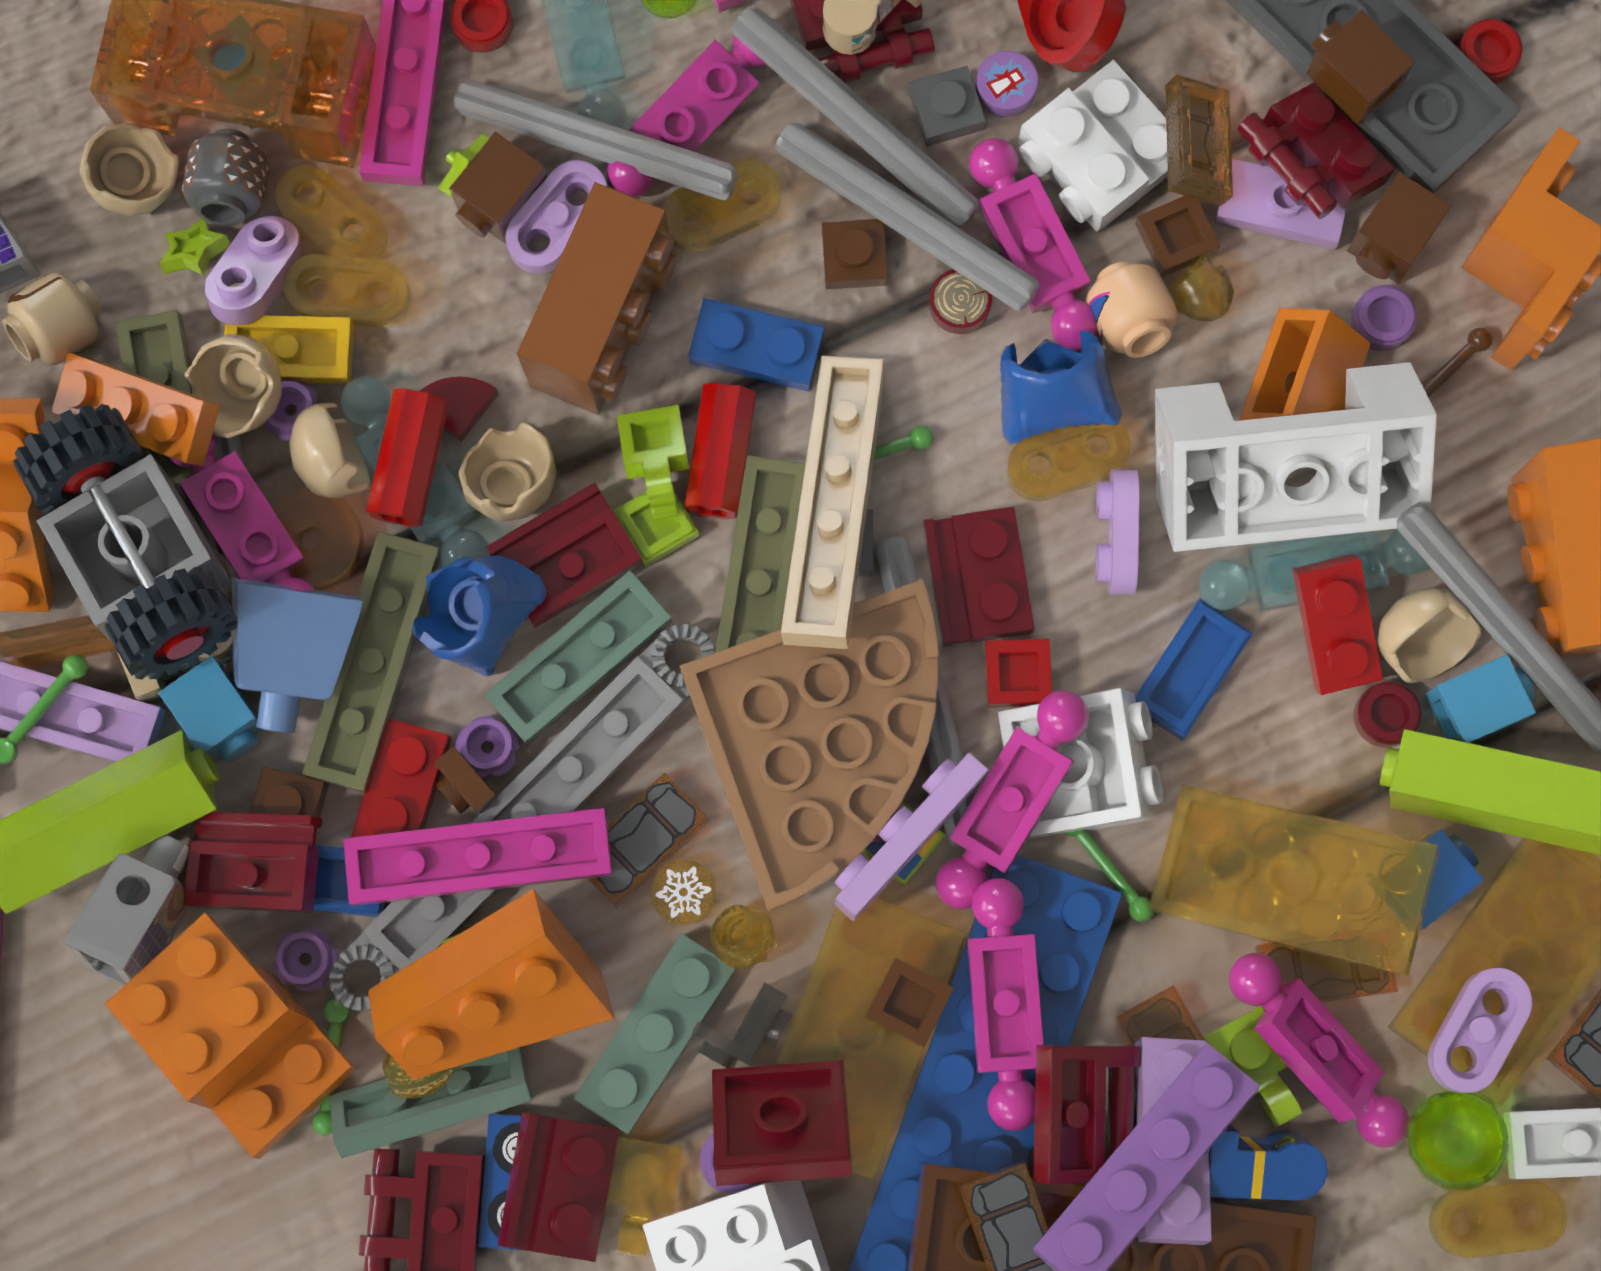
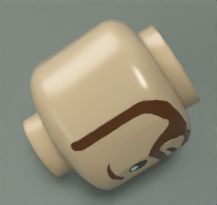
[2,272,102,366]

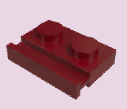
[486,482,643,628]
[923,506,1035,647]
[183,812,322,913]
[497,1112,620,1262]

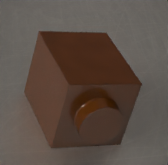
[1306,10,1415,125]
[449,131,547,244]
[1347,172,1452,284]

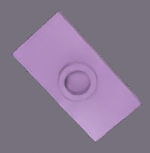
[1214,158,1347,249]

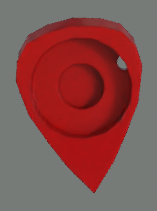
[1017,0,1126,73]

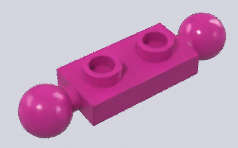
[607,35,767,197]
[969,138,1099,350]
[169,435,315,592]
[935,690,1089,909]
[967,878,1043,1131]
[1229,953,1410,1148]

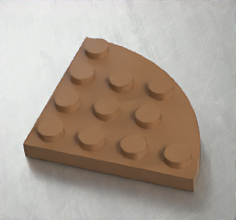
[680,579,939,912]

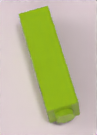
[1380,729,1601,855]
[0,730,220,914]

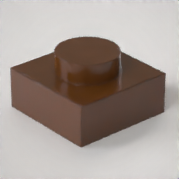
[1135,192,1221,278]
[822,219,888,289]
[434,746,498,815]
[250,766,329,818]
[865,957,954,1048]

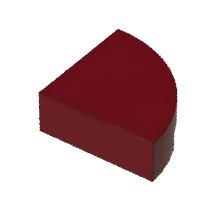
[420,376,499,442]

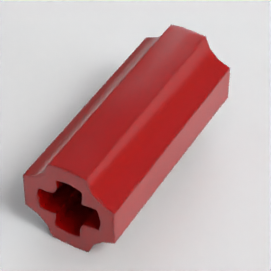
[685,382,756,520]
[366,388,449,527]

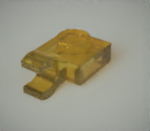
[606,1137,684,1257]

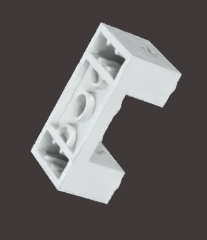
[1155,362,1437,552]
[643,1180,830,1271]

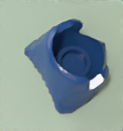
[1000,330,1122,444]
[412,556,547,677]

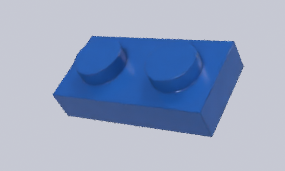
[688,298,824,392]

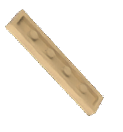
[781,356,886,649]

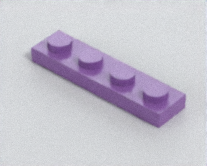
[1033,1042,1260,1271]

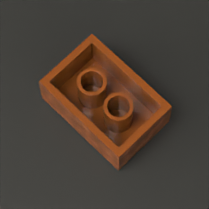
[517,182,677,415]

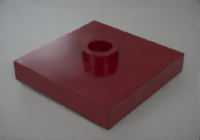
[712,1060,853,1186]

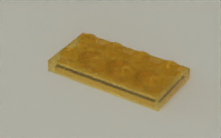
[1149,784,1441,978]
[1388,838,1601,1107]
[776,898,966,1180]

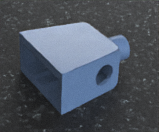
[232,578,362,733]

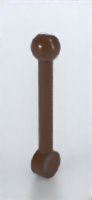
[1423,328,1492,397]

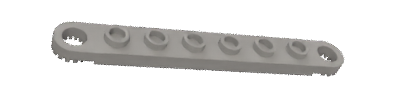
[329,624,715,1012]

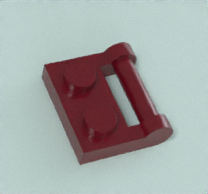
[1034,1045,1142,1184]

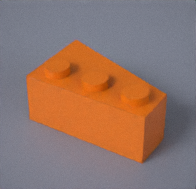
[1507,438,1601,659]
[368,889,615,1080]

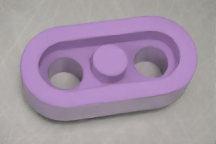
[505,160,607,274]
[205,216,303,325]
[1095,469,1139,595]
[1428,968,1532,1093]

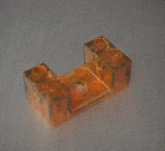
[90,0,376,168]

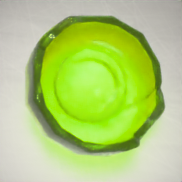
[1406,1091,1510,1192]

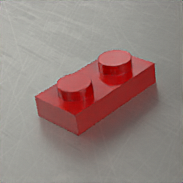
[1292,554,1383,695]
[351,718,452,838]

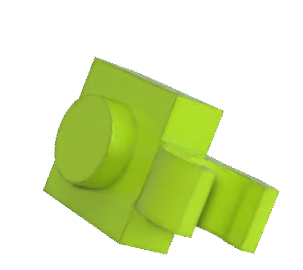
[617,405,689,520]
[1202,1006,1302,1128]

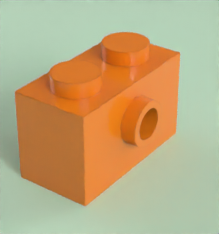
[1239,308,1371,421]

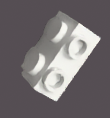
[1018,60,1175,233]
[998,688,1163,839]

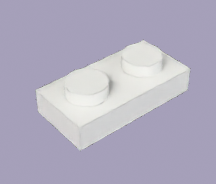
[1503,1108,1601,1179]

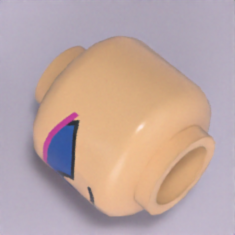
[1086,262,1178,358]

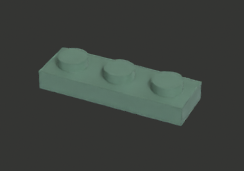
[484,570,673,746]
[573,933,736,1135]
[329,1047,532,1159]

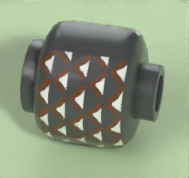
[182,129,269,226]

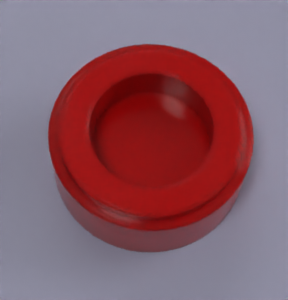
[450,0,513,53]
[1457,19,1523,84]

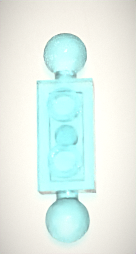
[542,0,627,129]
[341,376,491,567]
[1199,529,1430,612]

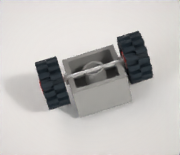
[13,404,238,680]

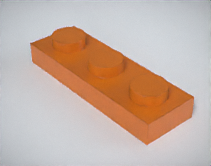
[51,353,221,466]

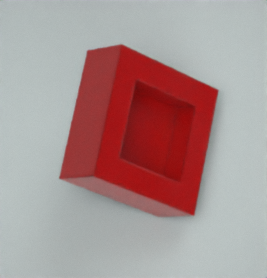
[984,639,1052,708]

